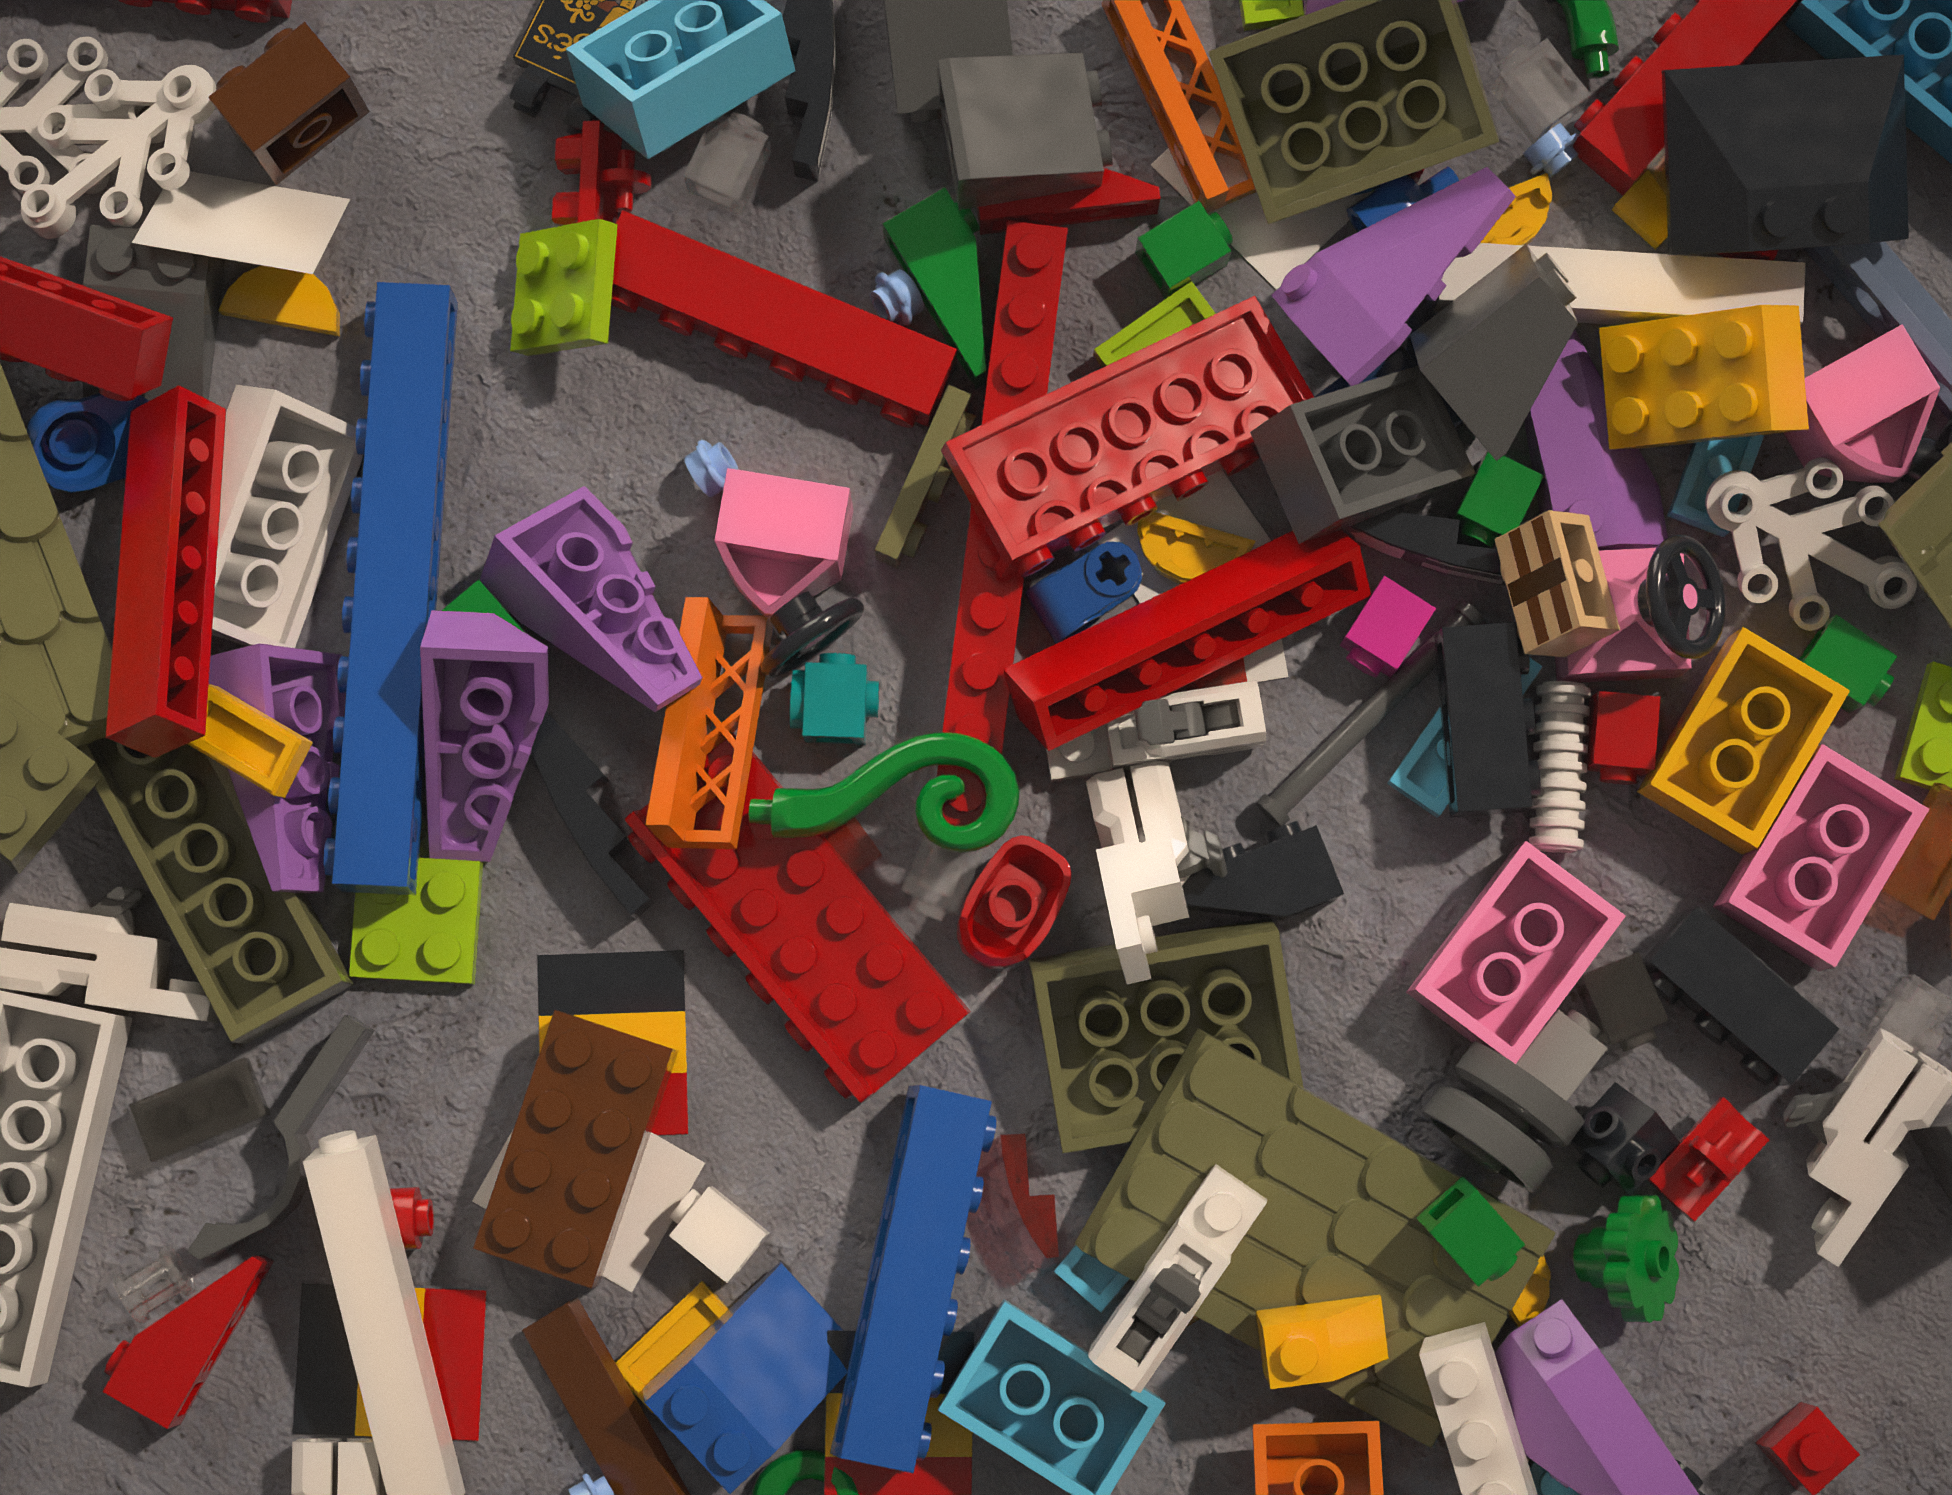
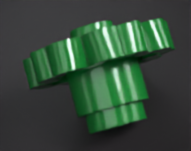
[1573,1195,1679,1323]

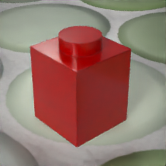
[1584,691,1660,785]
[1755,1402,1860,1495]

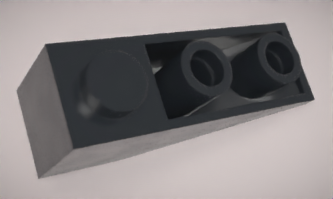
[1182,821,1344,920]

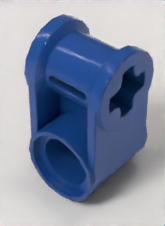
[1024,542,1142,644]

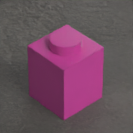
[1340,576,1436,678]

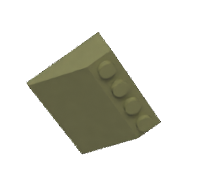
[1208,0,1500,224]
[1028,918,1304,1153]

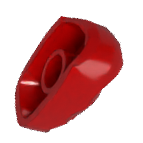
[957,835,1072,969]

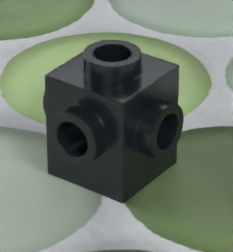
[1570,1082,1680,1196]

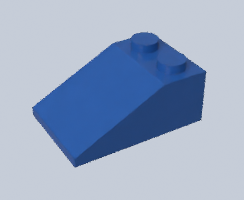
[643,1261,847,1494]

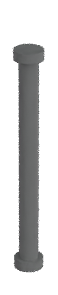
[1256,599,1487,827]

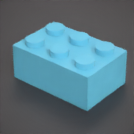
[566,0,796,159]
[938,1299,1166,1495]

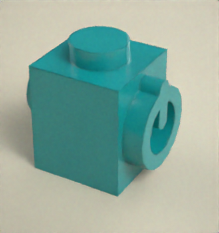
[790,653,879,745]

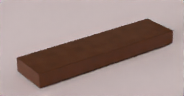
[522,1297,691,1495]

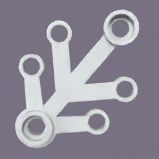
[0,37,167,194]
[21,65,217,239]
[1705,458,1917,631]

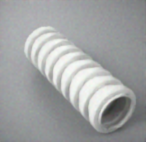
[1529,681,1591,853]

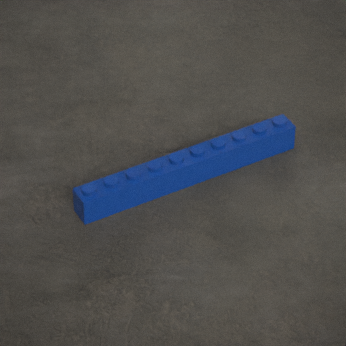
[324,282,458,895]

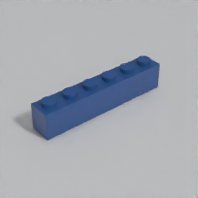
[830,1085,996,1473]

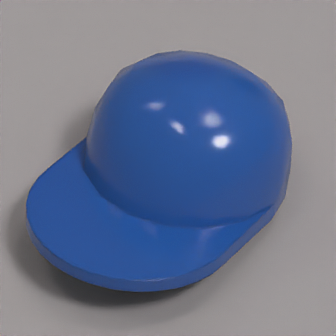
[26,393,148,492]

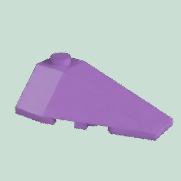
[1271,167,1516,386]
[1524,329,1668,551]
[480,486,702,712]
[420,610,549,862]
[209,643,346,894]
[1495,1299,1699,1495]

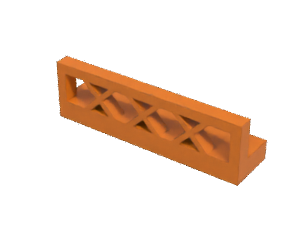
[1102,0,1257,213]
[645,597,774,849]

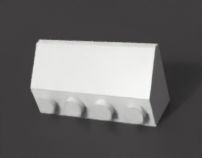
[212,385,364,648]

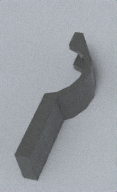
[187,1015,375,1260]

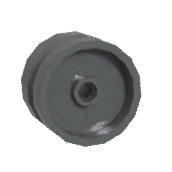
[1421,1041,1585,1192]

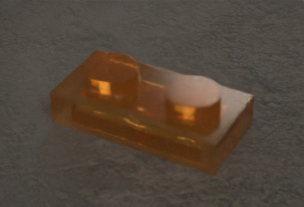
[1881,782,1952,921]

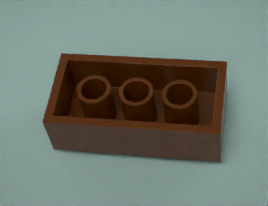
[473,1010,679,1289]

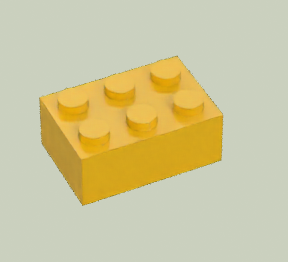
[1599,305,1809,449]
[1637,627,1850,855]

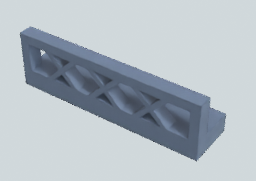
[1804,242,1952,420]

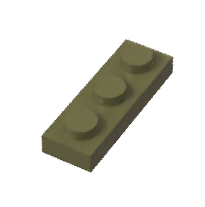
[875,385,977,569]

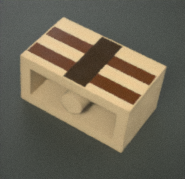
[1494,510,1620,657]

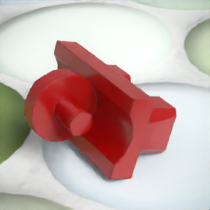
[552,121,652,226]
[1647,1097,1769,1222]

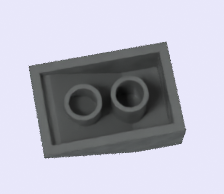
[83,225,225,401]
[1250,365,1475,544]

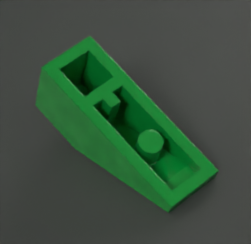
[882,187,986,390]

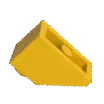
[1256,1294,1389,1389]

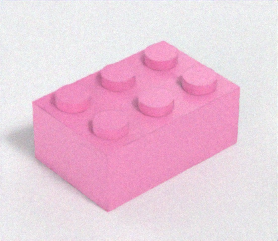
[1713,744,1929,971]
[1406,841,1626,1064]

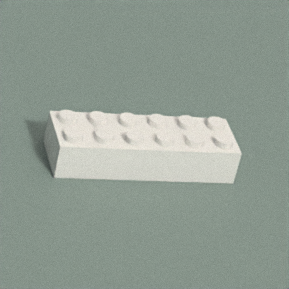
[0,991,133,1387]

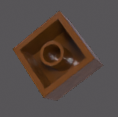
[208,22,370,185]

